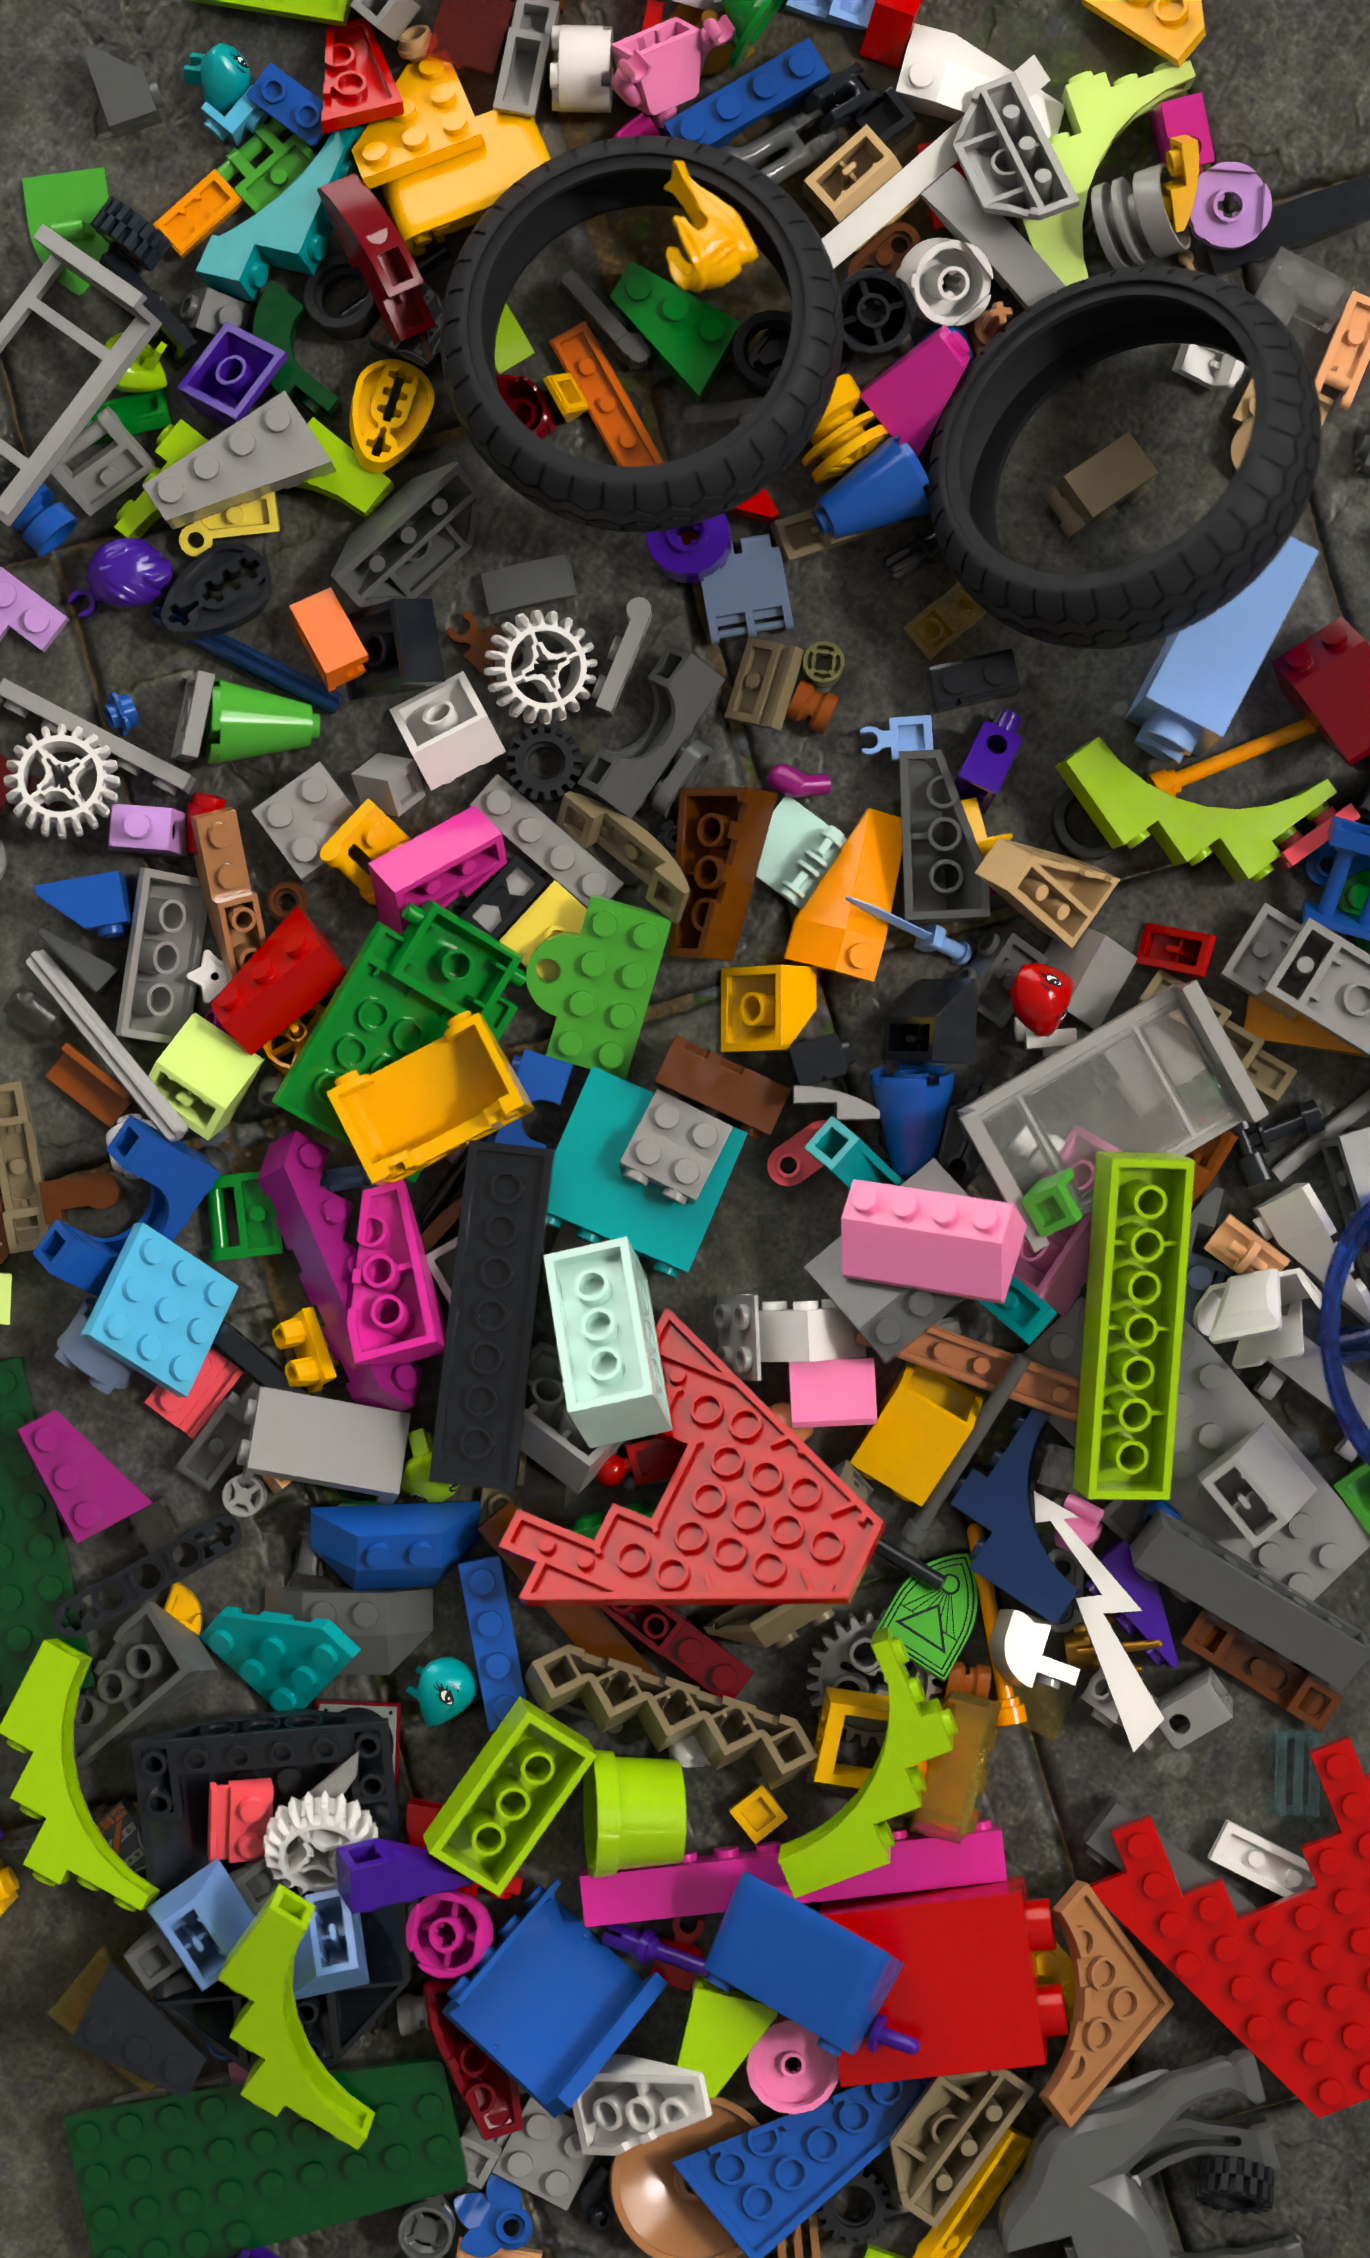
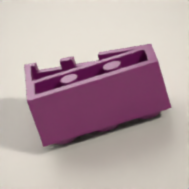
[14,1410,153,1544]

